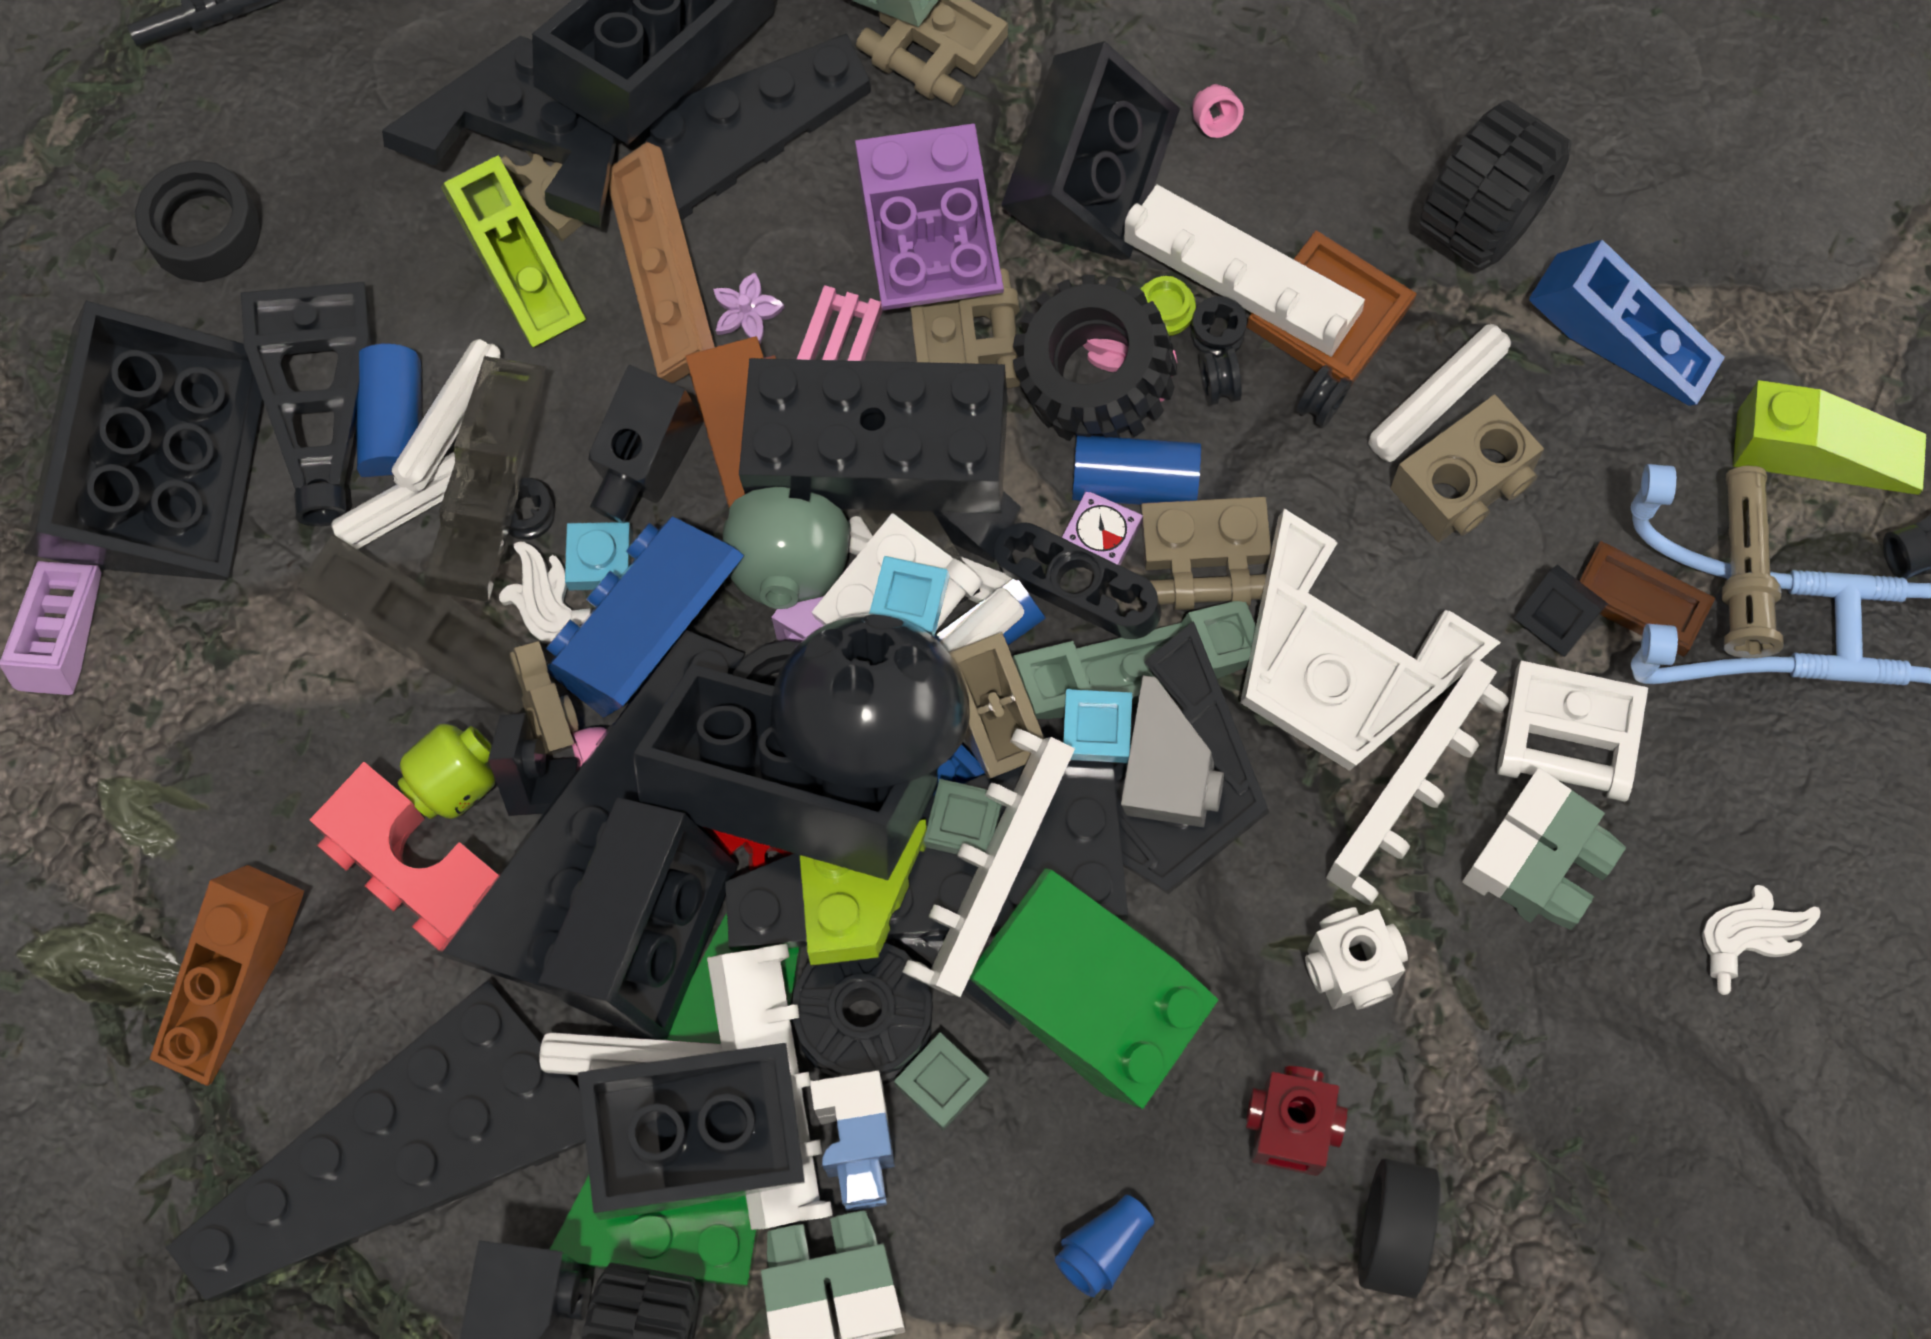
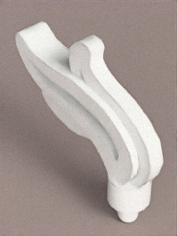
[499,542,592,644]
[1702,885,1820,995]

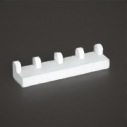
[1124,185,1365,357]
[1326,658,1509,905]
[903,729,1075,997]
[707,944,832,1230]

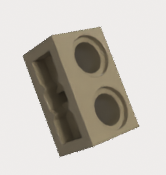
[1390,394,1544,543]

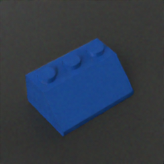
[546,516,744,718]

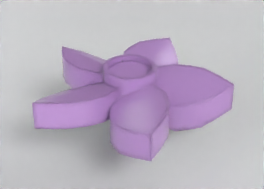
[713,273,784,345]

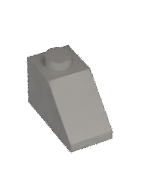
[1121,676,1224,827]

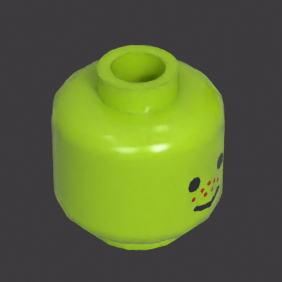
[398,724,496,819]

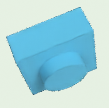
[565,522,633,590]
[869,556,950,637]
[1063,689,1132,763]

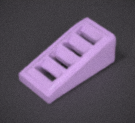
[0,561,101,695]

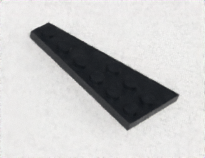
[725,760,1128,952]

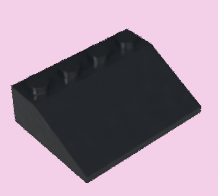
[24,301,262,581]

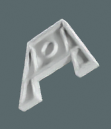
[1240,509,1501,771]

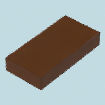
[1579,541,1715,657]

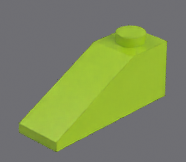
[441,155,586,348]
[1733,380,1926,495]

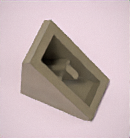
[949,632,1044,779]

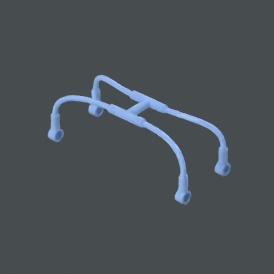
[1631,464,1931,686]

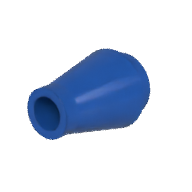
[1055,1194,1154,1297]

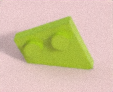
[800,820,927,965]

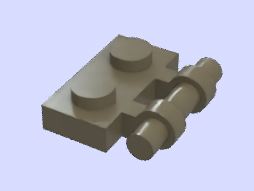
[856,0,1008,106]
[910,268,1021,388]
[1140,497,1271,610]

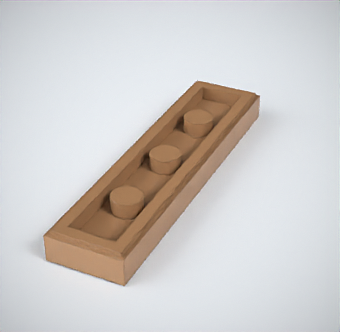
[608,142,714,384]

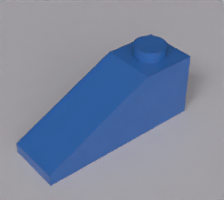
[1528,240,1725,406]

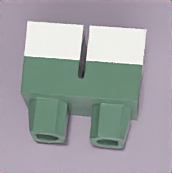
[1462,767,1626,930]
[761,1211,906,1339]

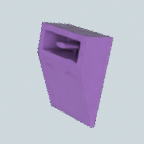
[855,123,1004,310]

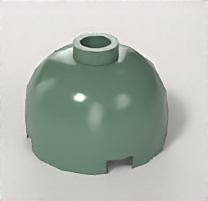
[723,487,850,609]

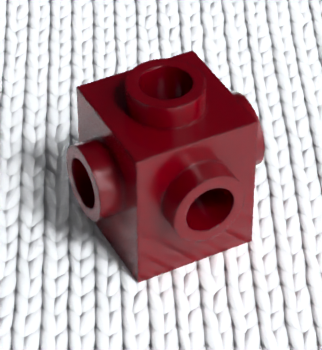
[1245,1066,1347,1176]

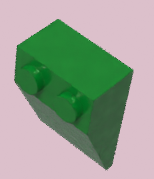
[969,868,1219,1109]

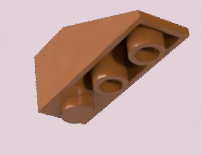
[150,865,305,1086]

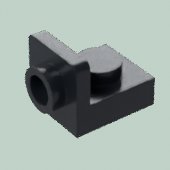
[488,713,580,816]

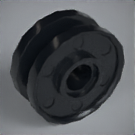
[792,942,933,1085]

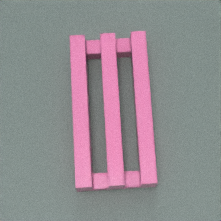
[797,285,882,361]

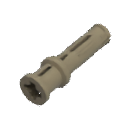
[1722,466,1784,658]

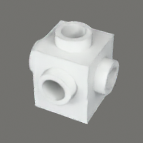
[1305,907,1408,1010]

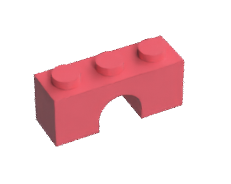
[310,762,498,951]

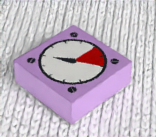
[1062,492,1143,565]

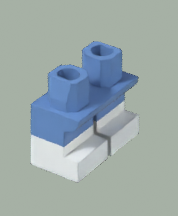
[810,1071,895,1211]

